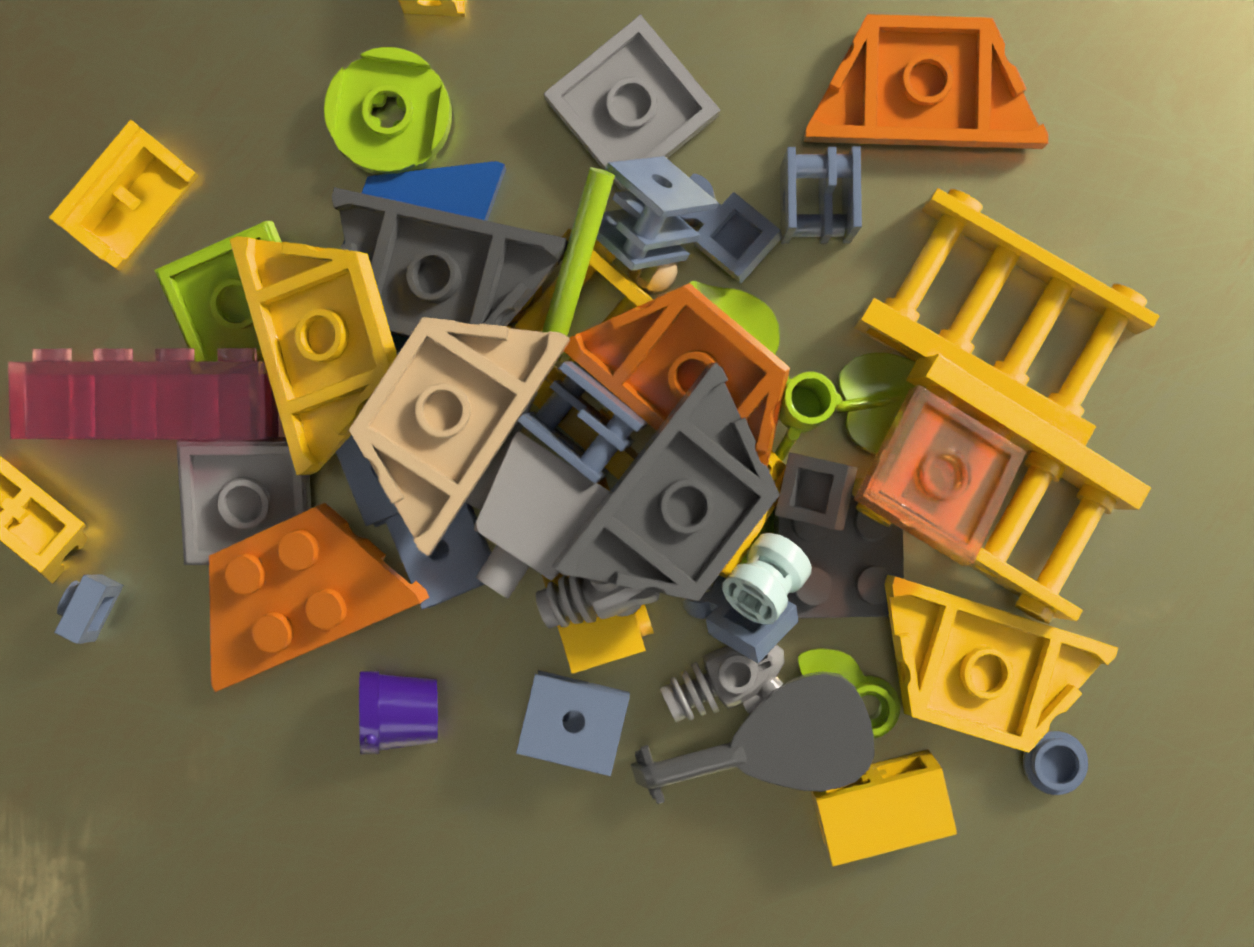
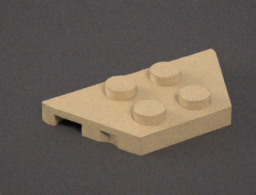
[349,317,570,556]

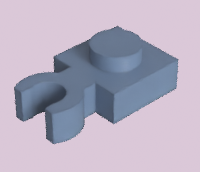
[678,174,782,284]
[681,575,799,663]

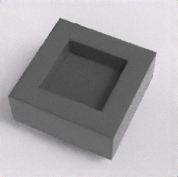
[775,452,858,531]

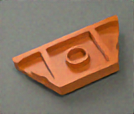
[804,14,1048,149]
[564,283,790,468]
[209,503,429,692]

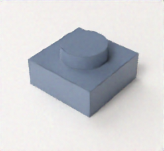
[54,574,124,644]

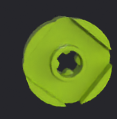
[324,47,452,175]

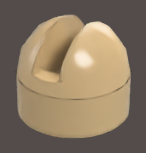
[628,262,678,295]

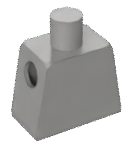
[474,431,609,598]

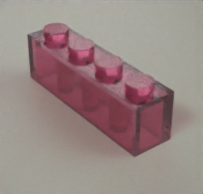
[8,348,279,440]

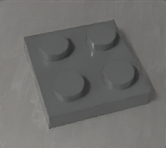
[774,493,904,618]

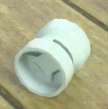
[722,533,812,625]

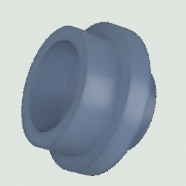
[1023,731,1088,795]

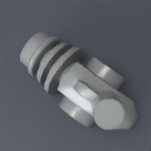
[536,575,659,629]
[660,644,784,723]

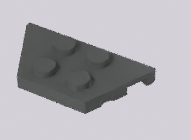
[332,187,568,338]
[552,362,780,601]

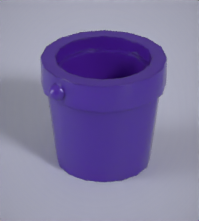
[359,671,438,754]

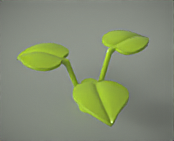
[689,281,923,565]

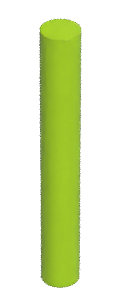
[542,167,615,361]

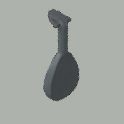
[631,671,875,804]

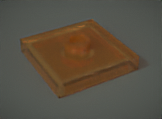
[854,385,1026,566]

